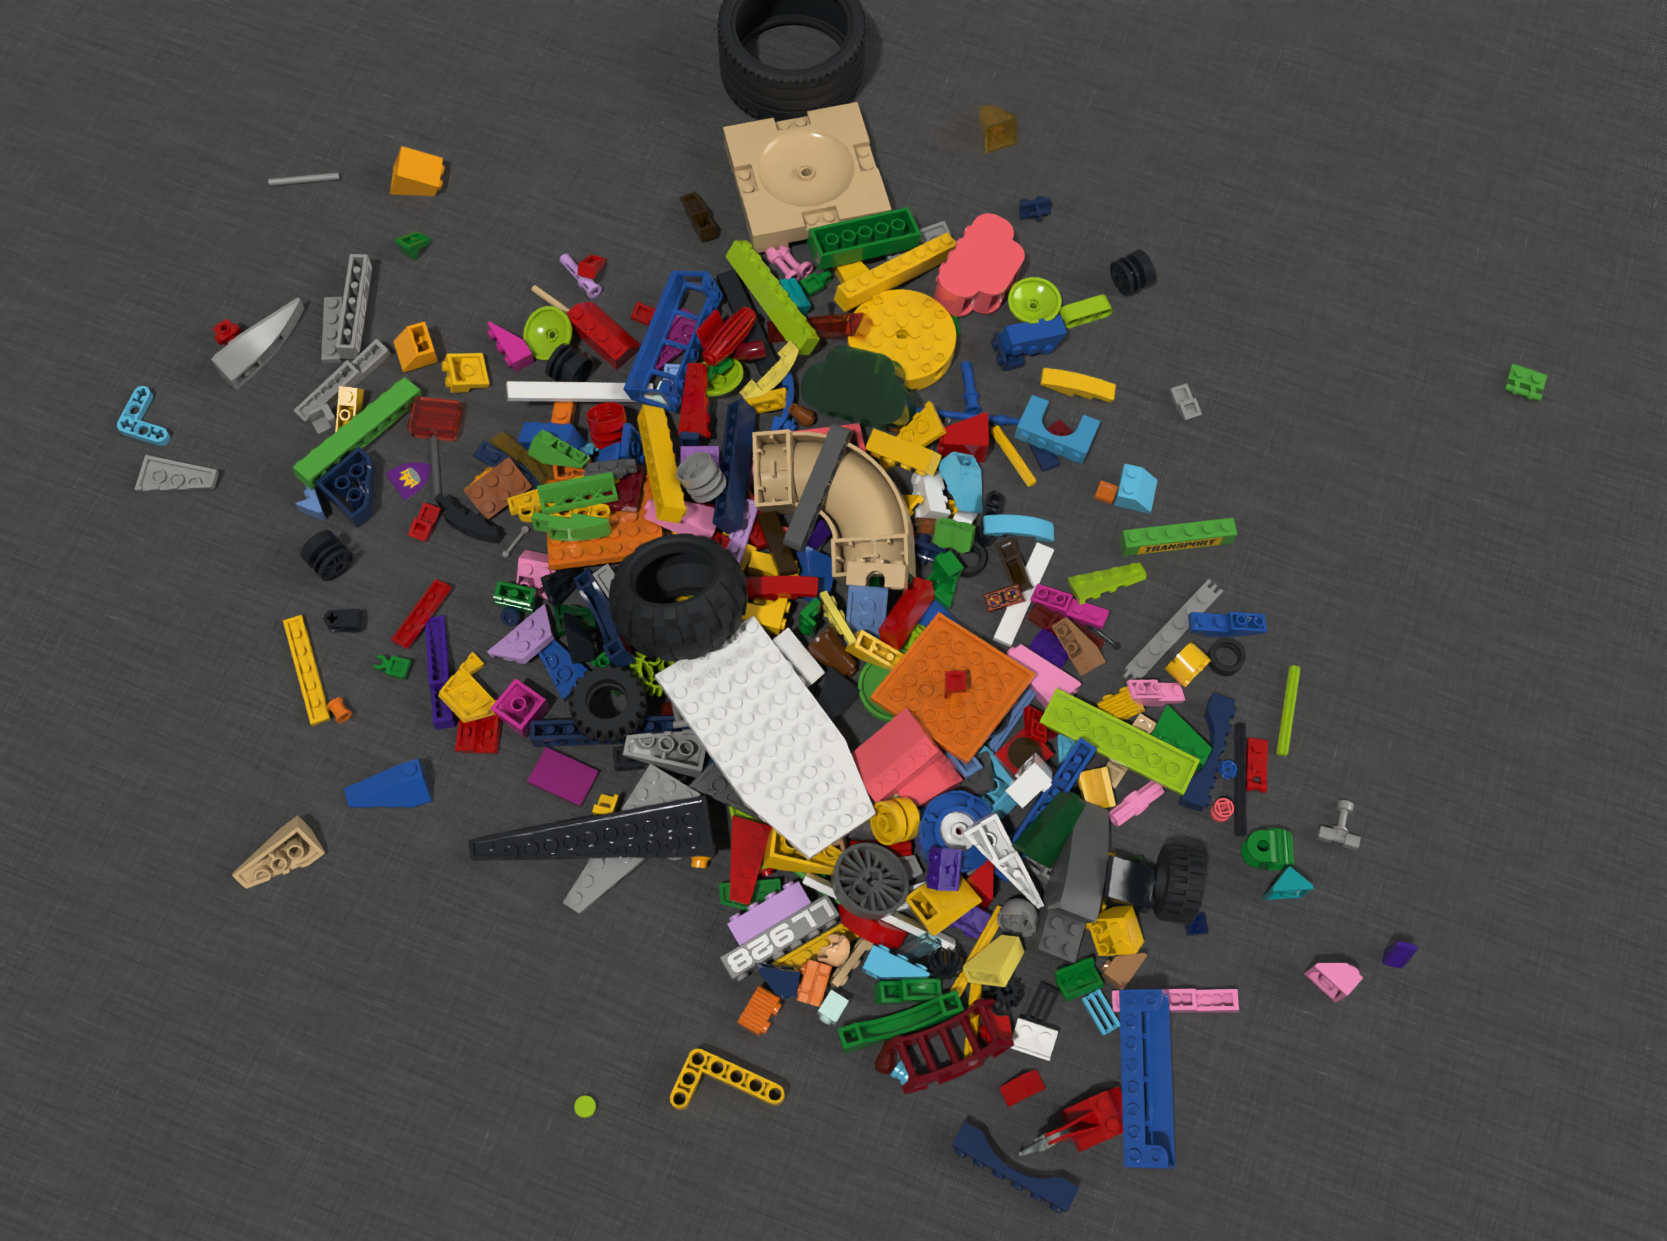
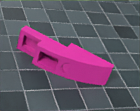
[1030,583,1109,630]

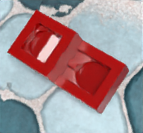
[630,302,657,326]
[407,502,443,542]

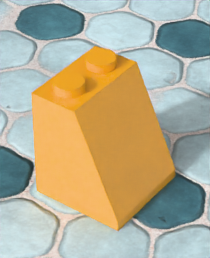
[389,146,445,196]

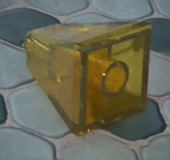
[979,104,1017,154]

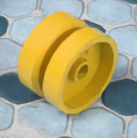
[870,797,920,845]

